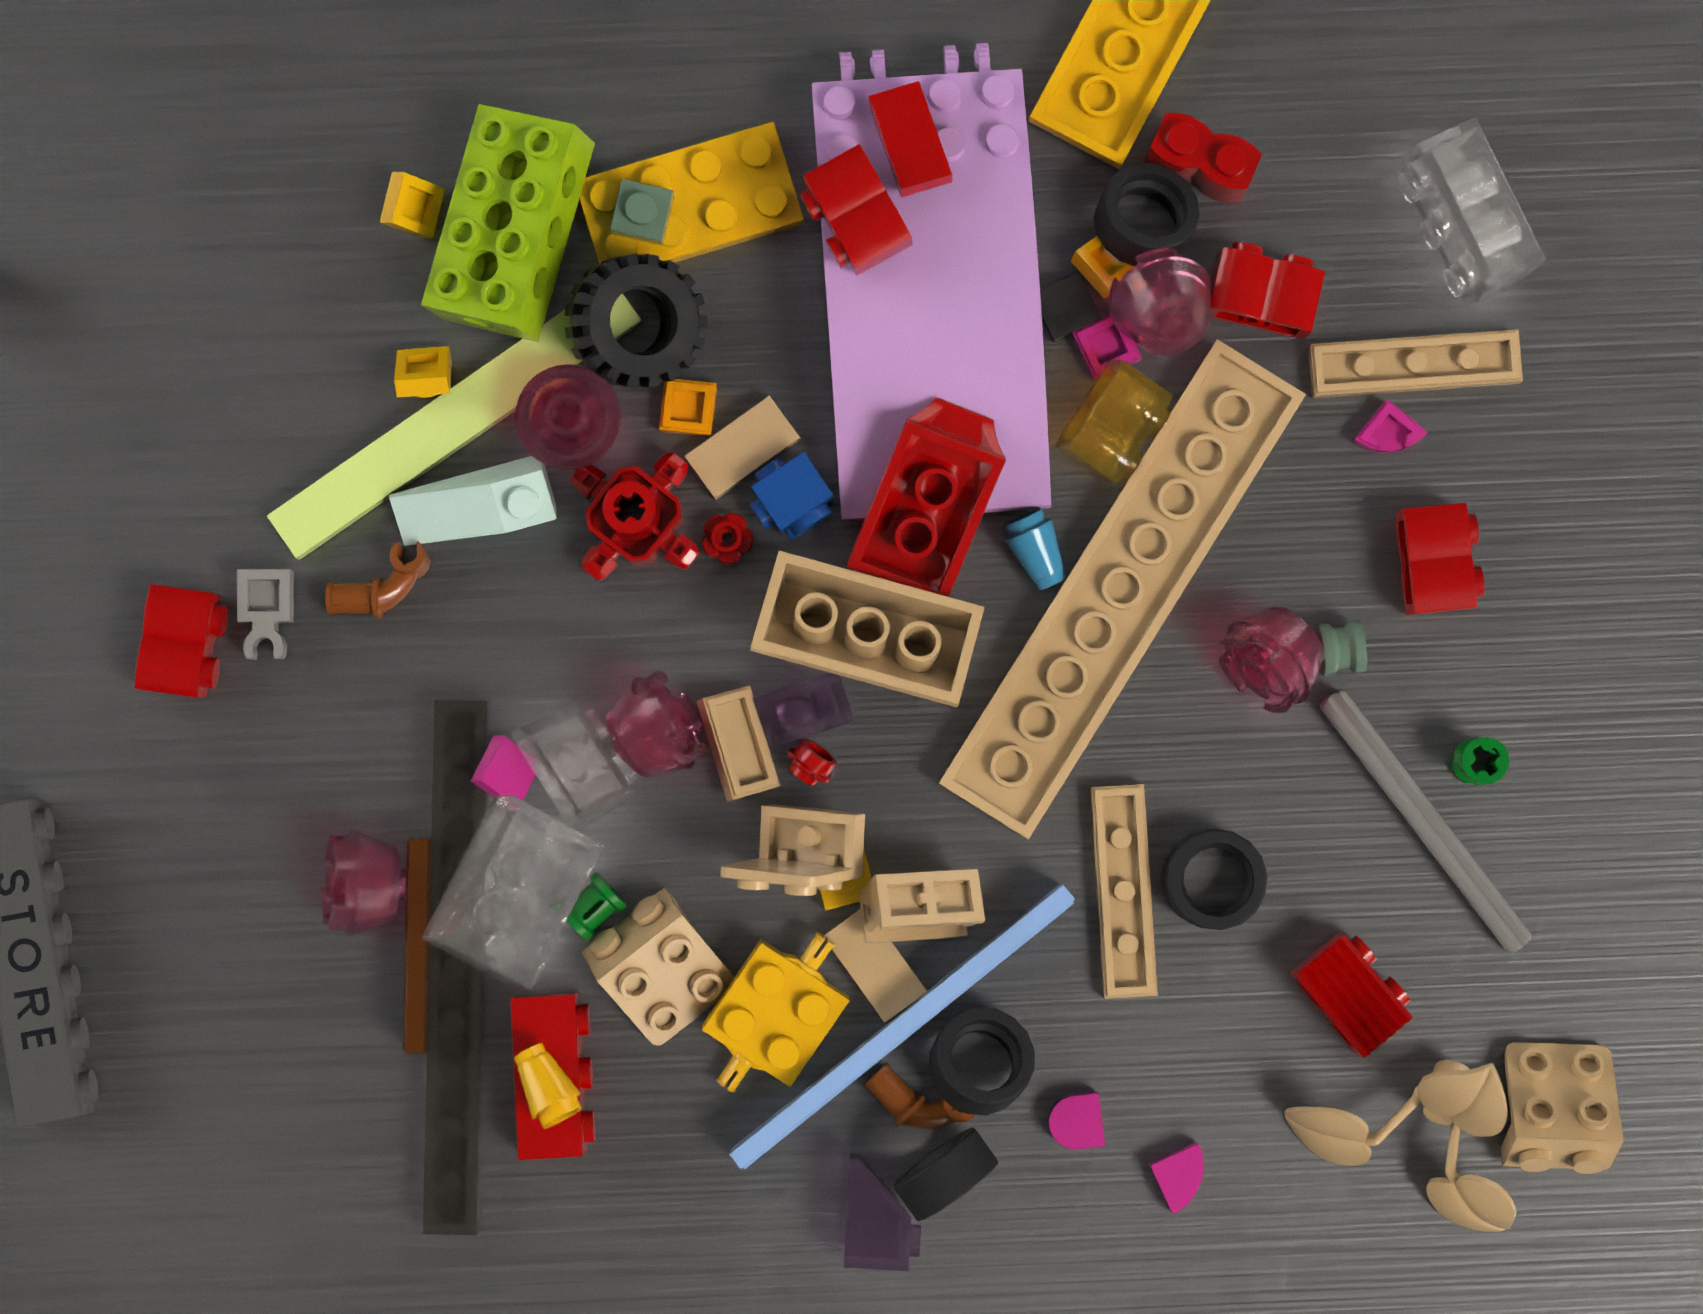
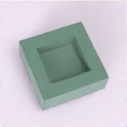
[610,179,674,245]

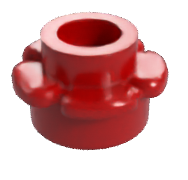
[701,513,753,564]
[787,738,837,786]

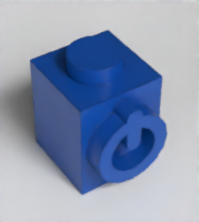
[749,452,834,541]

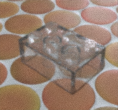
[1397,116,1546,307]
[421,795,604,990]

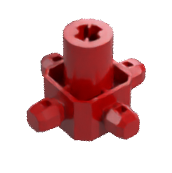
[570,451,700,581]

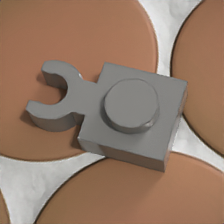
[237,569,294,660]

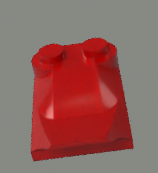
[847,397,1006,597]

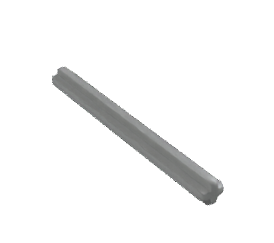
[1320,689,1532,953]

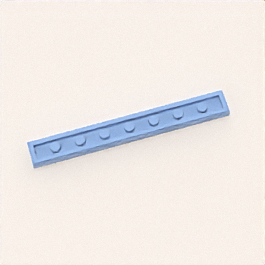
[729,884,1075,1169]

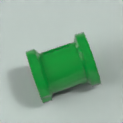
[1451,737,1509,785]
[557,872,628,942]

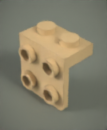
[720,804,865,896]
[581,887,734,1046]
[1501,1042,1624,1174]

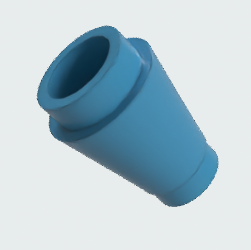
[1003,508,1067,590]

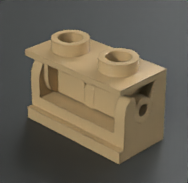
[859,869,985,943]

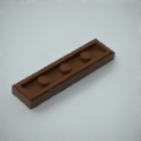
[402,838,435,1054]

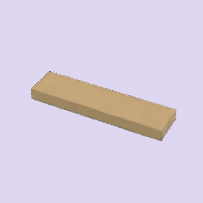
[1308,329,1523,398]
[1090,784,1158,999]

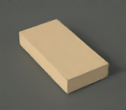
[685,395,800,500]
[697,685,780,802]
[824,909,927,1023]

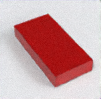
[868,81,952,198]

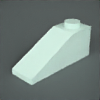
[389,453,557,546]

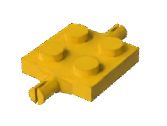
[702,932,850,1092]

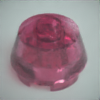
[1109,248,1211,356]
[515,364,621,469]
[1219,606,1325,713]
[606,671,708,778]
[321,830,406,937]

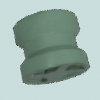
[1315,620,1367,676]

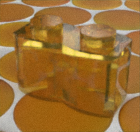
[1055,359,1173,484]

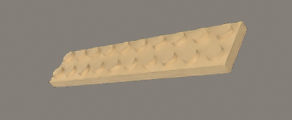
[938,339,1306,840]

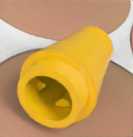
[514,1043,582,1129]

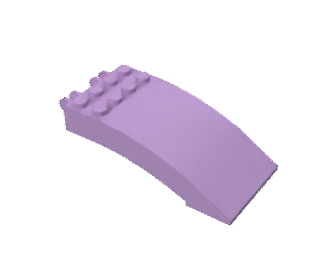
[812,43,1051,522]

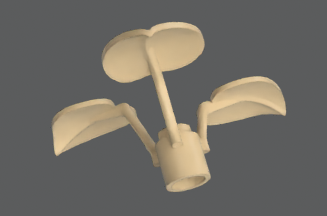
[1284,1060,1516,1232]

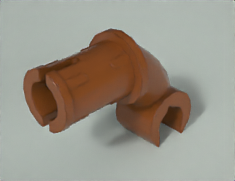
[325,541,431,619]
[862,1062,975,1129]

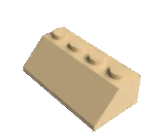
[750,551,985,708]

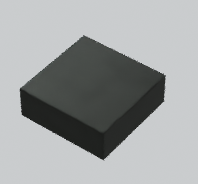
[1040,271,1101,343]

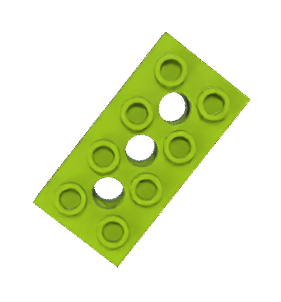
[421,104,595,342]

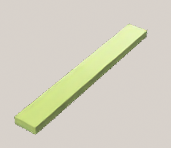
[267,293,642,560]

